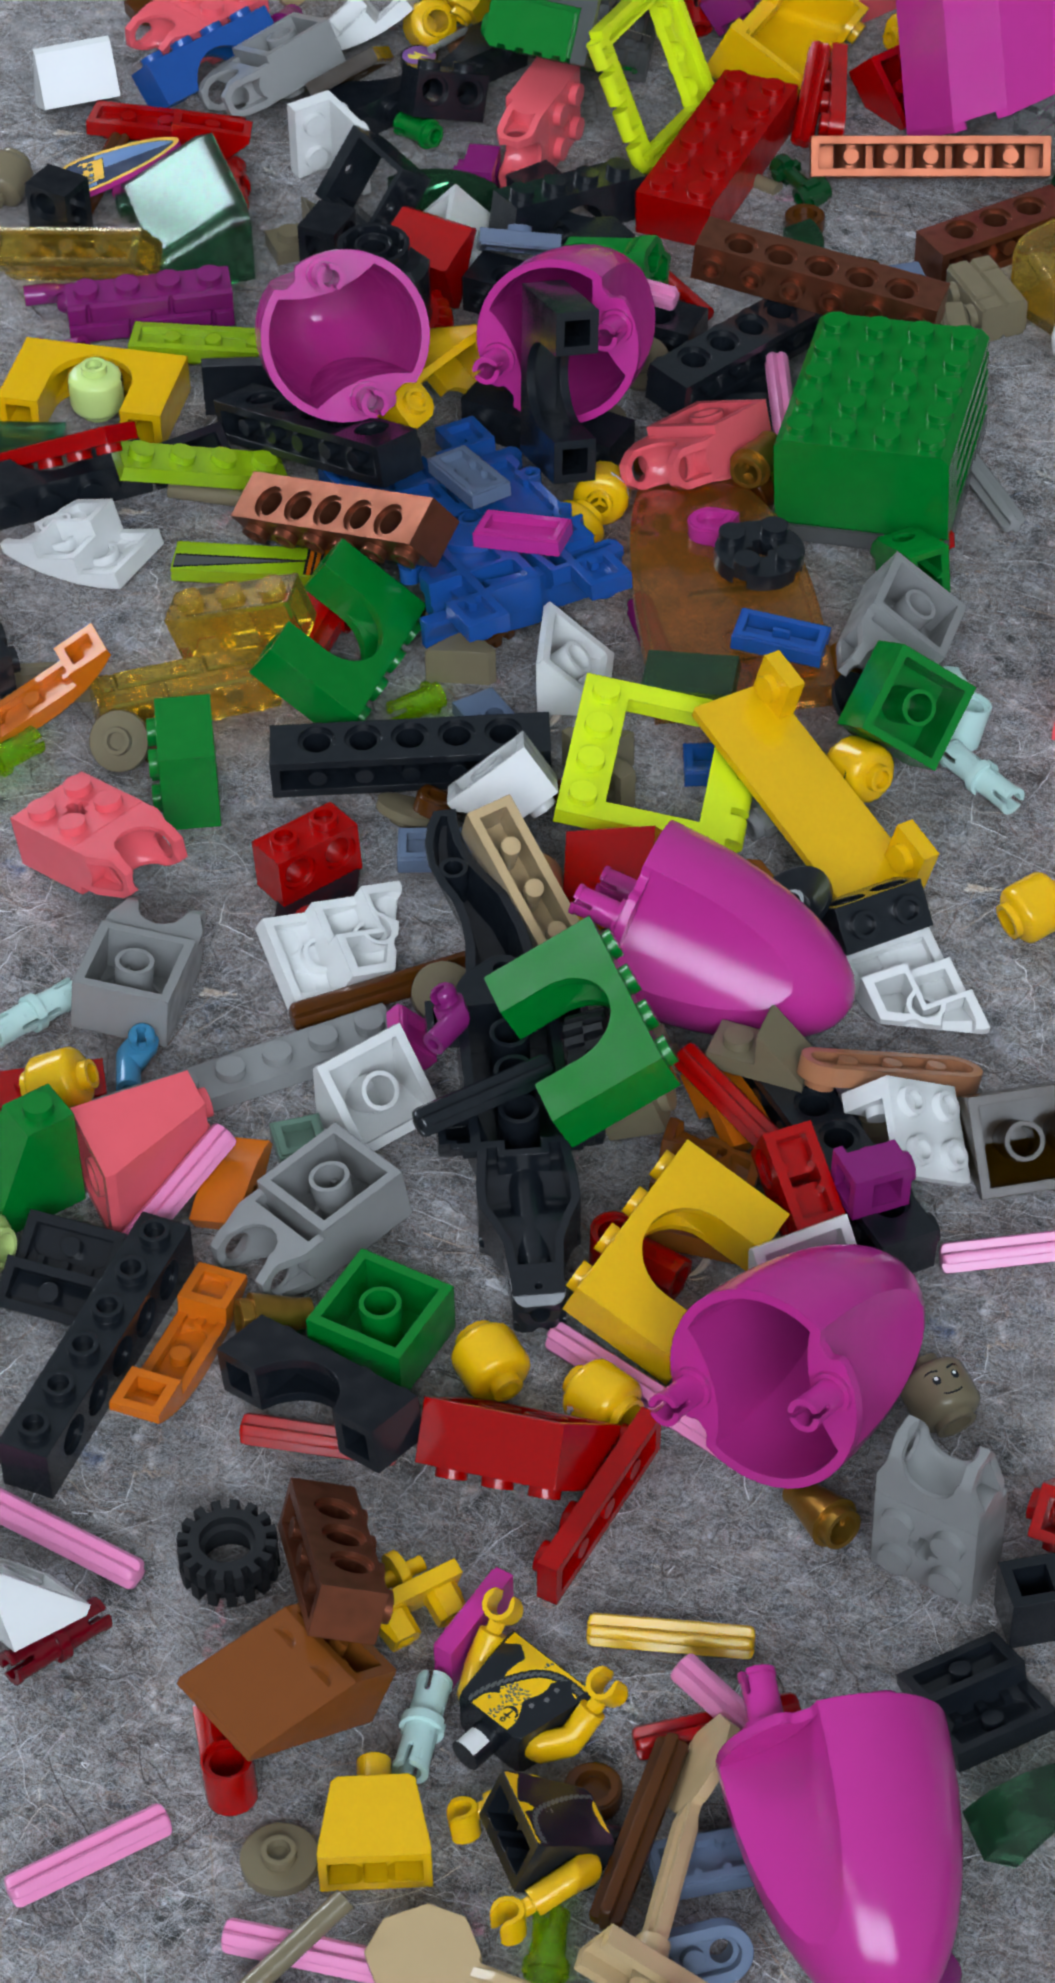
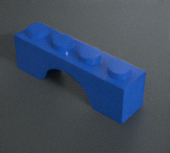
[131,5,274,108]

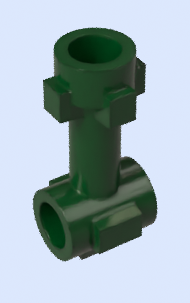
[769,153,832,206]

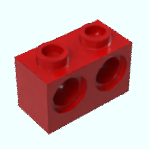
[251,801,363,907]
[750,1120,845,1237]

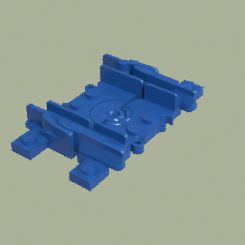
[318,416,633,649]

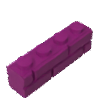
[64,265,235,342]

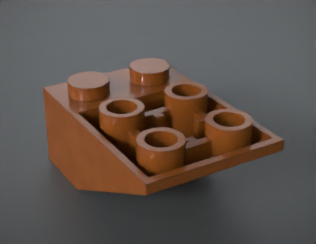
[177,1603,397,1762]

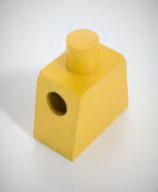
[317,1752,433,1892]

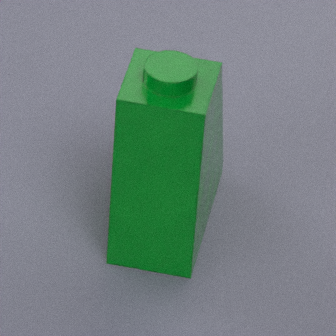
[0,1083,86,1233]

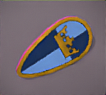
[63,137,181,199]

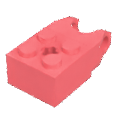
[125,0,269,65]
[497,57,585,188]
[619,399,772,490]
[10,771,188,898]

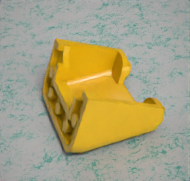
[707,0,869,97]
[377,324,480,429]

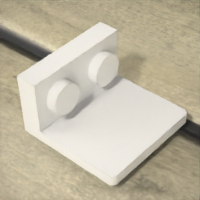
[287,90,373,195]
[841,1075,971,1187]

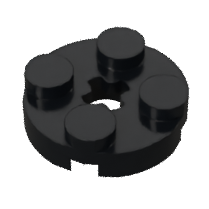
[713,516,805,591]

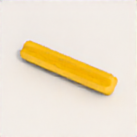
[586,1612,756,1660]

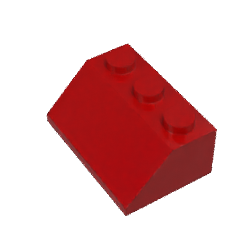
[415,1397,621,1500]

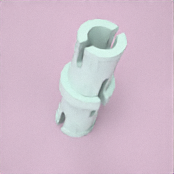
[939,740,1025,815]
[0,977,72,1048]
[391,1669,453,1784]

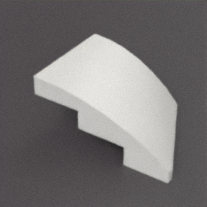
[329,0,417,50]
[0,499,164,589]
[255,881,402,1012]
[846,927,990,1034]

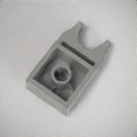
[197,12,346,117]
[836,551,967,677]
[71,896,206,1047]
[210,1123,412,1297]
[870,1415,1008,1606]

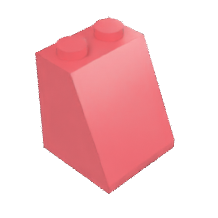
[70,1070,214,1232]

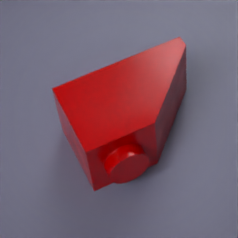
[848,45,906,131]
[166,109,253,176]

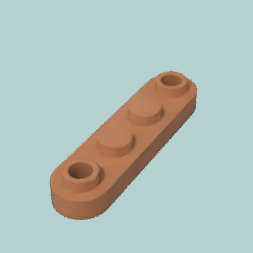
[796,1047,983,1096]

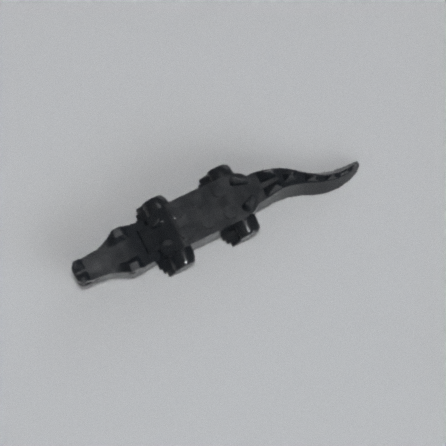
[424,809,606,1333]

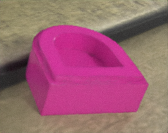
[687,507,740,547]

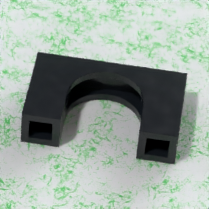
[520,280,599,484]

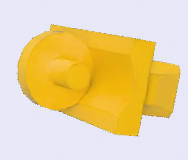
[378,1549,465,1652]

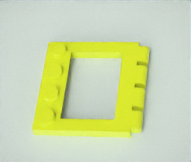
[586,0,714,174]
[553,673,753,853]

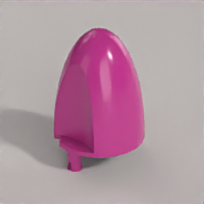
[472,244,655,423]
[255,249,430,422]
[568,820,856,1037]
[649,1244,925,1489]
[715,1664,963,1983]

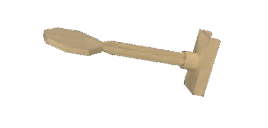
[574,1714,741,1983]
[364,1903,533,1983]

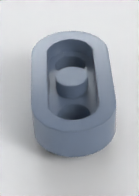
[668,1917,754,1983]

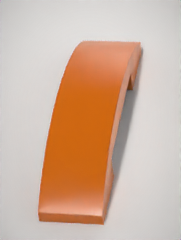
[0,623,111,747]
[109,1261,248,1424]

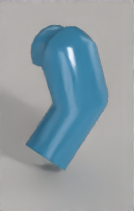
[116,1023,159,1091]

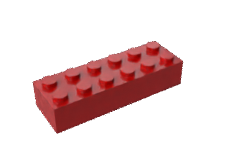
[636,69,798,246]

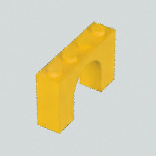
[0,337,191,443]
[562,1139,790,1385]

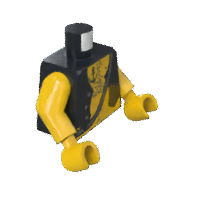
[452,1587,628,1772]
[446,1769,623,1946]

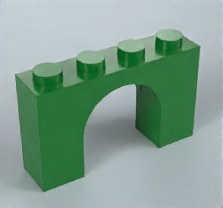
[249,538,426,723]
[484,916,681,1148]

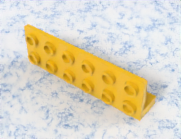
[692,650,940,899]

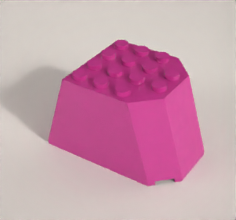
[896,0,1055,136]

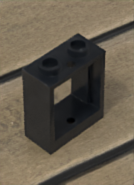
[315,125,431,225]

